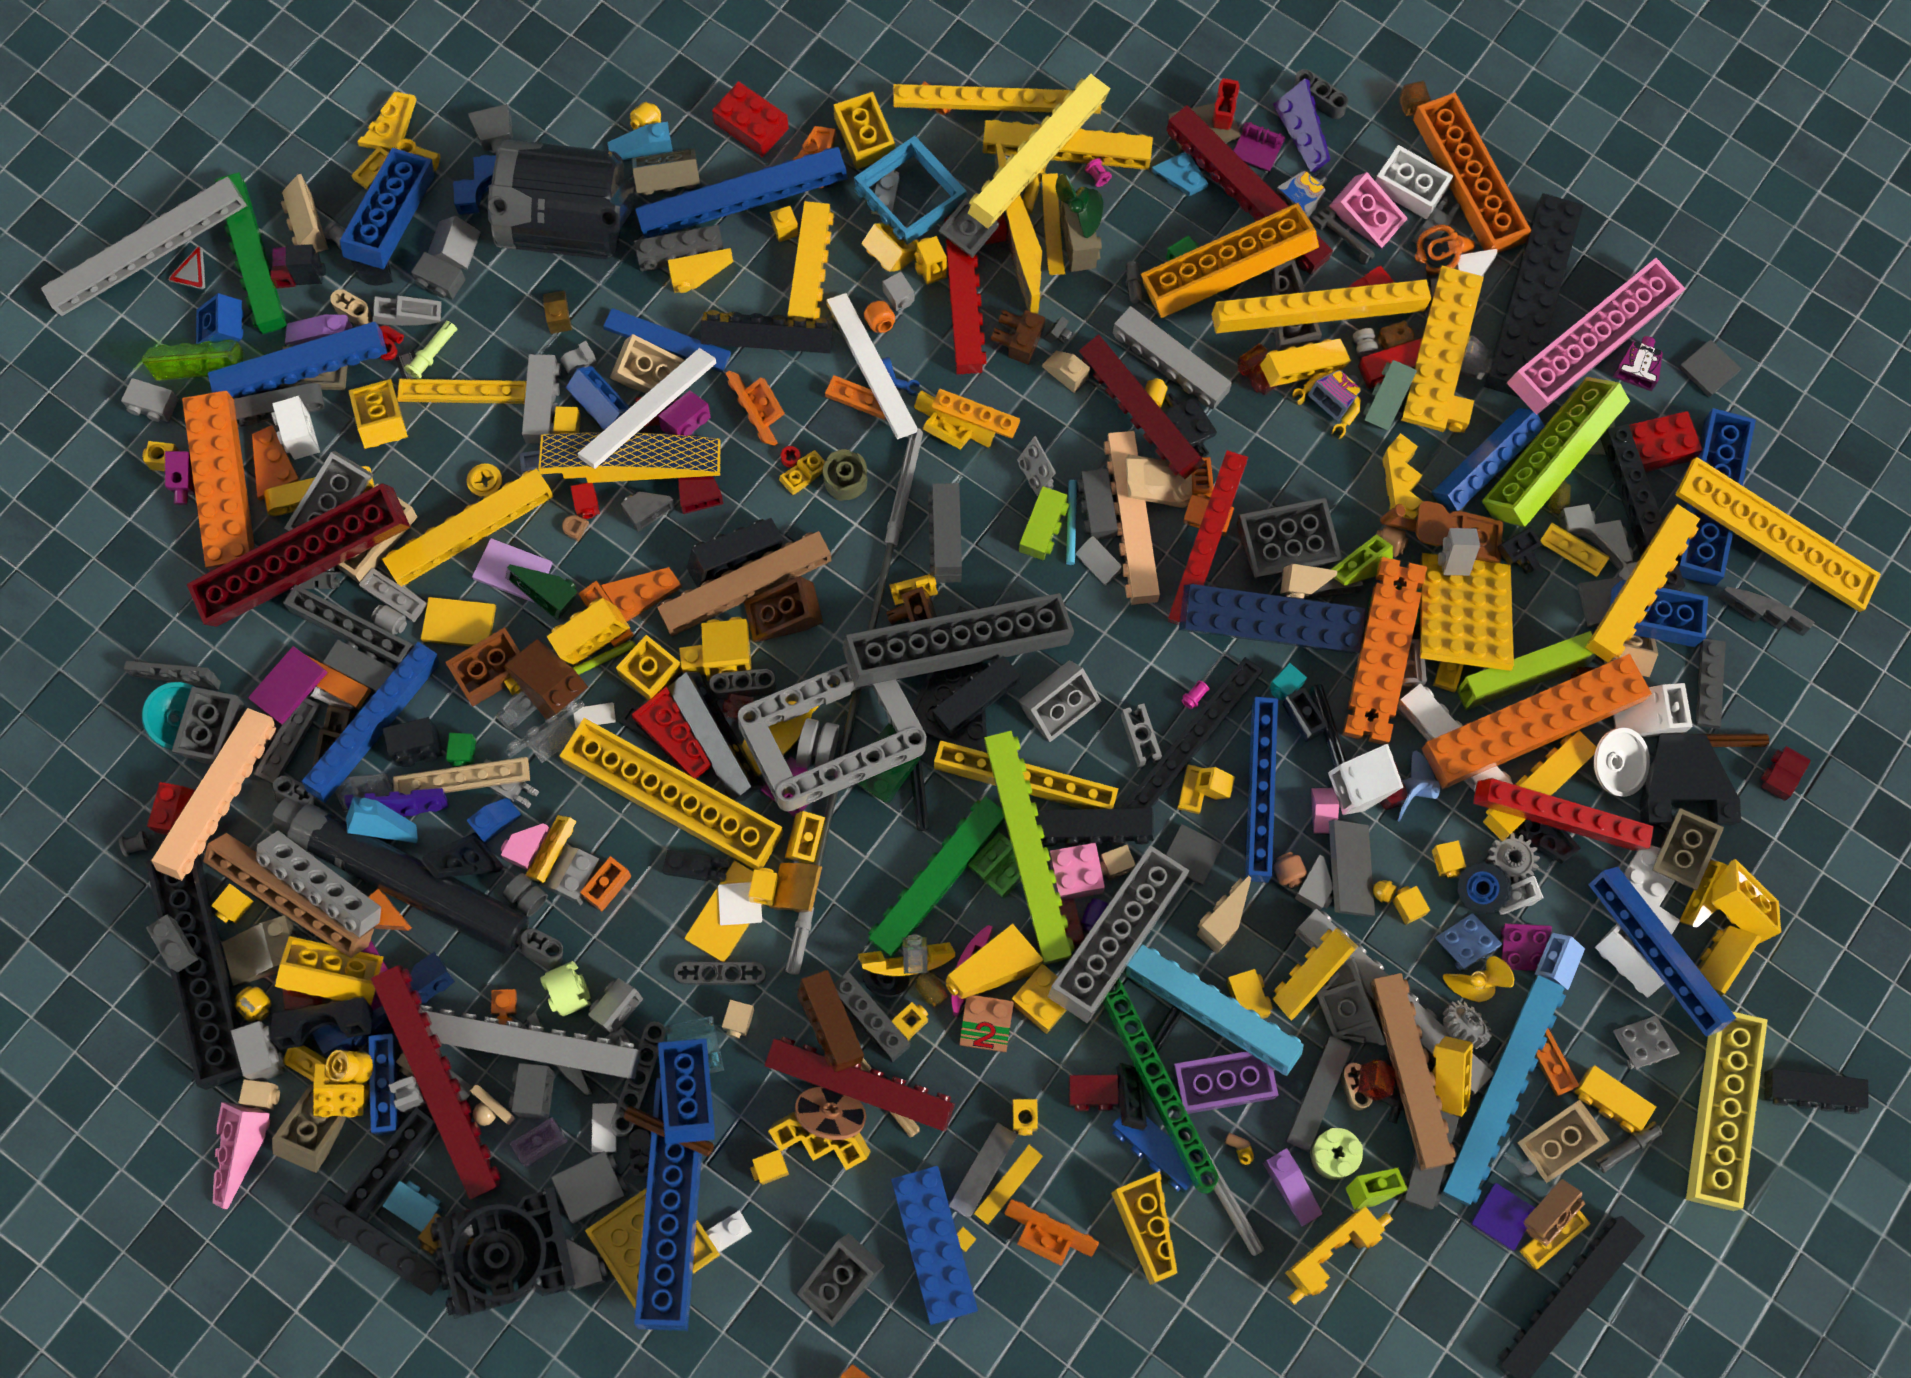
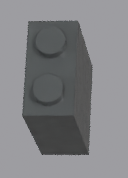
[551,1151,628,1223]

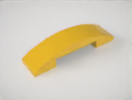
[858,942,955,976]

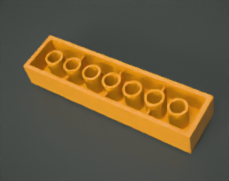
[1141,203,1319,318]

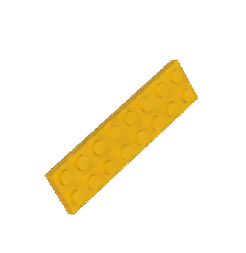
[1401,266,1484,432]

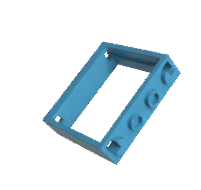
[854,135,967,245]

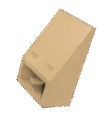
[1197,876,1251,954]

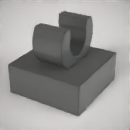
[1044,316,1073,344]

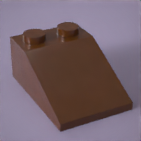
[744,576,823,642]
[503,639,588,720]

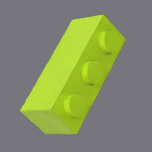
[1019,486,1069,561]

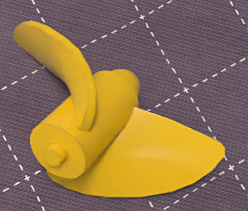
[1443,956,1514,1002]

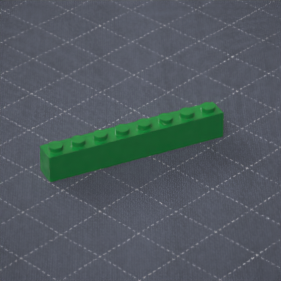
[215,172,287,334]
[868,796,1005,958]

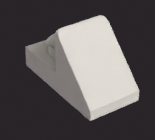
[1499,876,1543,915]

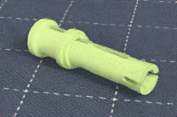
[404,321,457,379]

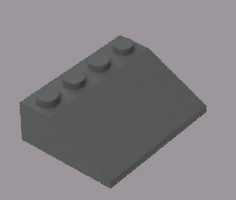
[1236,498,1342,578]

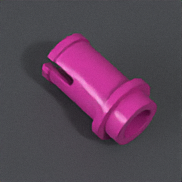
[1182,680,1209,709]

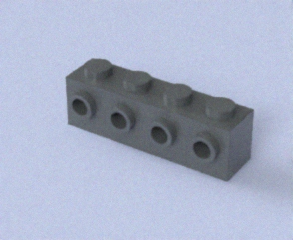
[634,225,723,272]

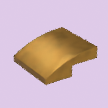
[770,863,822,912]

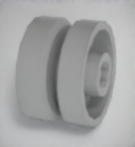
[796,718,839,769]

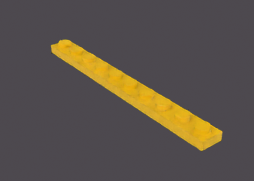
[893,84,1101,114]

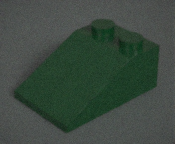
[505,564,578,621]
[858,723,928,803]

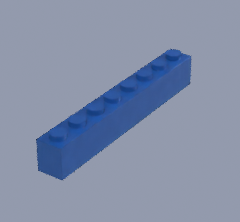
[208,321,387,399]
[302,642,440,803]
[1245,697,1278,883]
[1588,867,1736,1037]

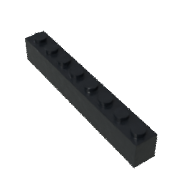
[1495,1216,1645,1378]

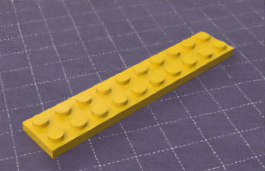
[1675,457,1881,612]

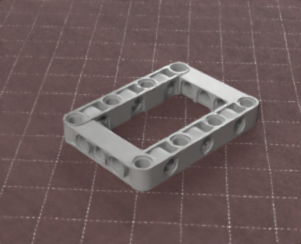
[738,663,926,811]

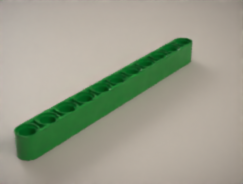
[1102,978,1219,1194]

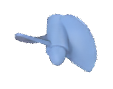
[1398,750,1440,822]

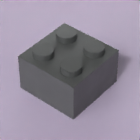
[509,1063,555,1121]

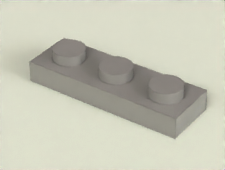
[359,568,427,623]

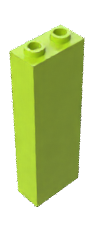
[1457,631,1596,710]

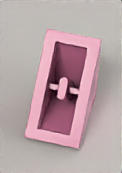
[1311,788,1339,834]

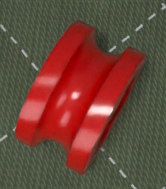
[380,339,397,361]
[781,446,800,468]

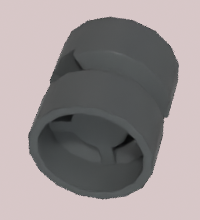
[503,873,548,917]

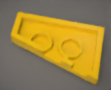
[358,92,416,152]

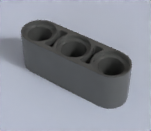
[1293,69,1348,119]
[709,669,776,699]

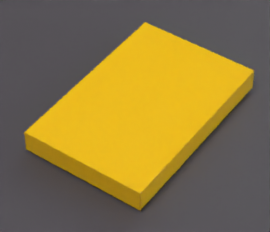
[421,597,496,647]

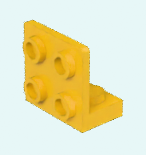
[313,1064,364,1117]

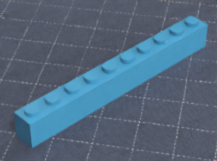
[1441,975,1566,1206]

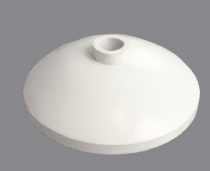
[1594,728,1650,797]

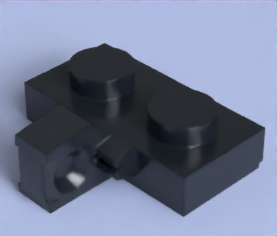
[1497,527,1543,574]

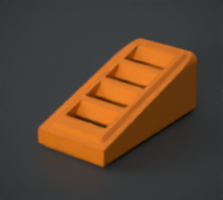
[1191,457,1214,500]

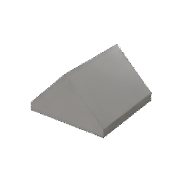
[428,216,480,270]

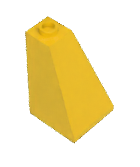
[945,924,1044,999]

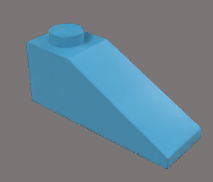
[608,122,673,161]
[346,797,418,843]

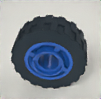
[1457,862,1512,914]

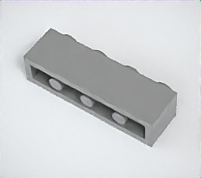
[522,354,561,444]

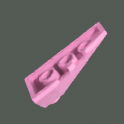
[213,1102,270,1209]

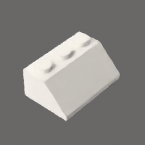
[1595,923,1664,998]

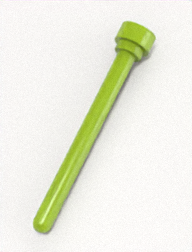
[573,641,635,675]

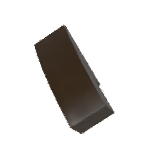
[312,703,356,768]

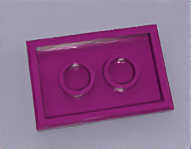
[248,646,328,725]

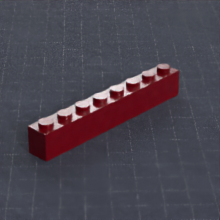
[1079,334,1205,479]
[764,1036,956,1131]

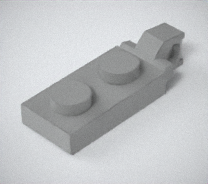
[871,169,900,215]

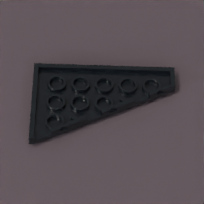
[912,606,987,753]

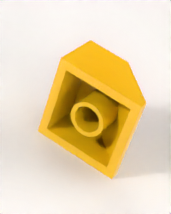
[861,223,919,272]

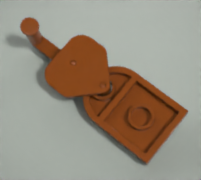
[1380,501,1503,563]

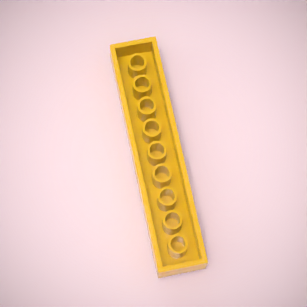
[560,718,783,870]

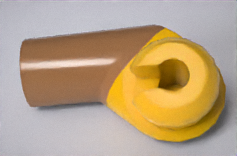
[1225,1132,1254,1165]

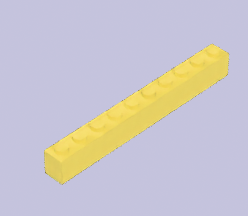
[968,74,1110,229]

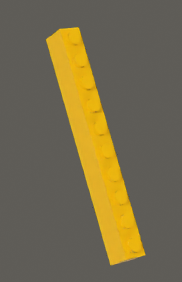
[1212,279,1431,333]

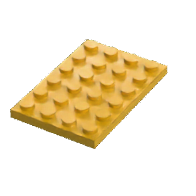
[1420,553,1514,671]

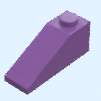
[285,315,353,345]
[1263,1148,1323,1227]

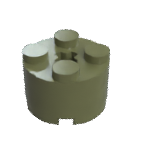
[823,449,868,501]

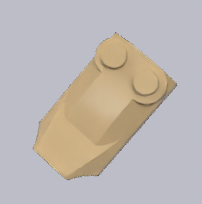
[1125,455,1192,508]

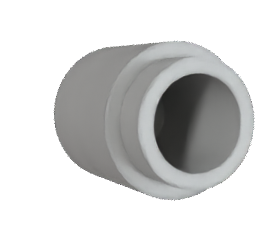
[371,605,407,635]

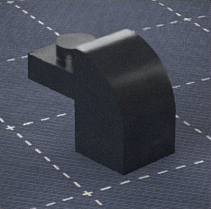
[351,260,393,286]

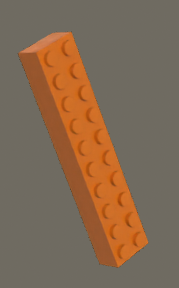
[1421,654,1652,790]

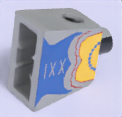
[1276,171,1327,218]

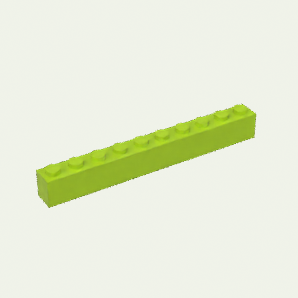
[985,730,1075,965]

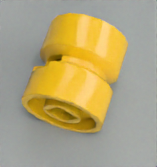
[326,1050,373,1084]

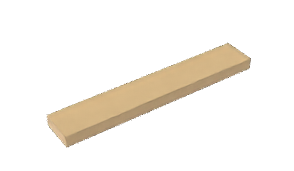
[393,757,530,795]

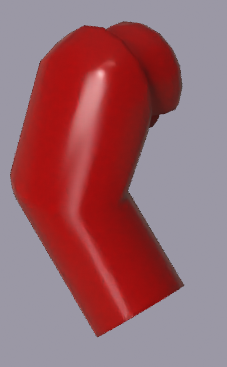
[380,325,404,344]

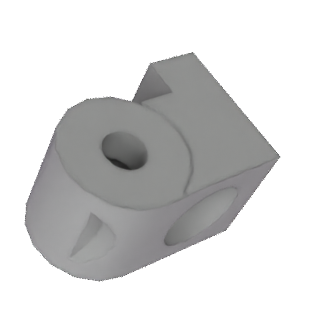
[561,341,598,376]

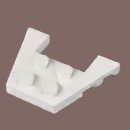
[1624,845,1680,935]

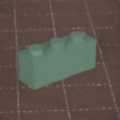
[1363,360,1417,431]

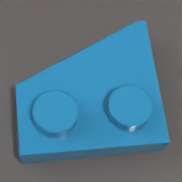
[1152,152,1208,196]

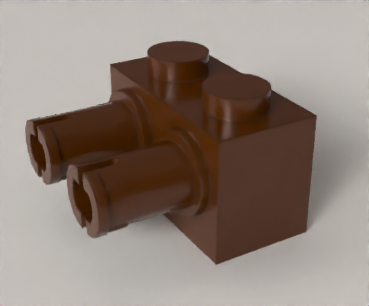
[990,310,1045,365]
[886,586,937,625]

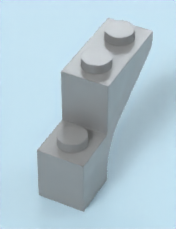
[1558,504,1633,569]

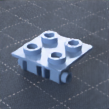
[1435,913,1502,971]

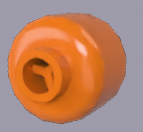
[864,301,895,333]

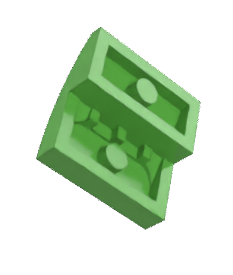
[968,832,1021,899]

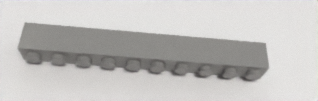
[41,176,247,316]
[1295,909,1494,1097]
[420,1005,641,1079]

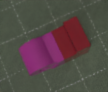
[271,247,296,288]

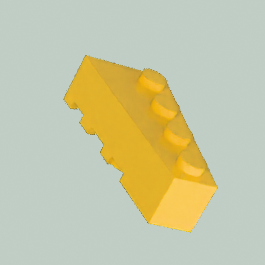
[1111,1171,1177,1285]

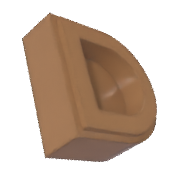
[562,515,589,542]

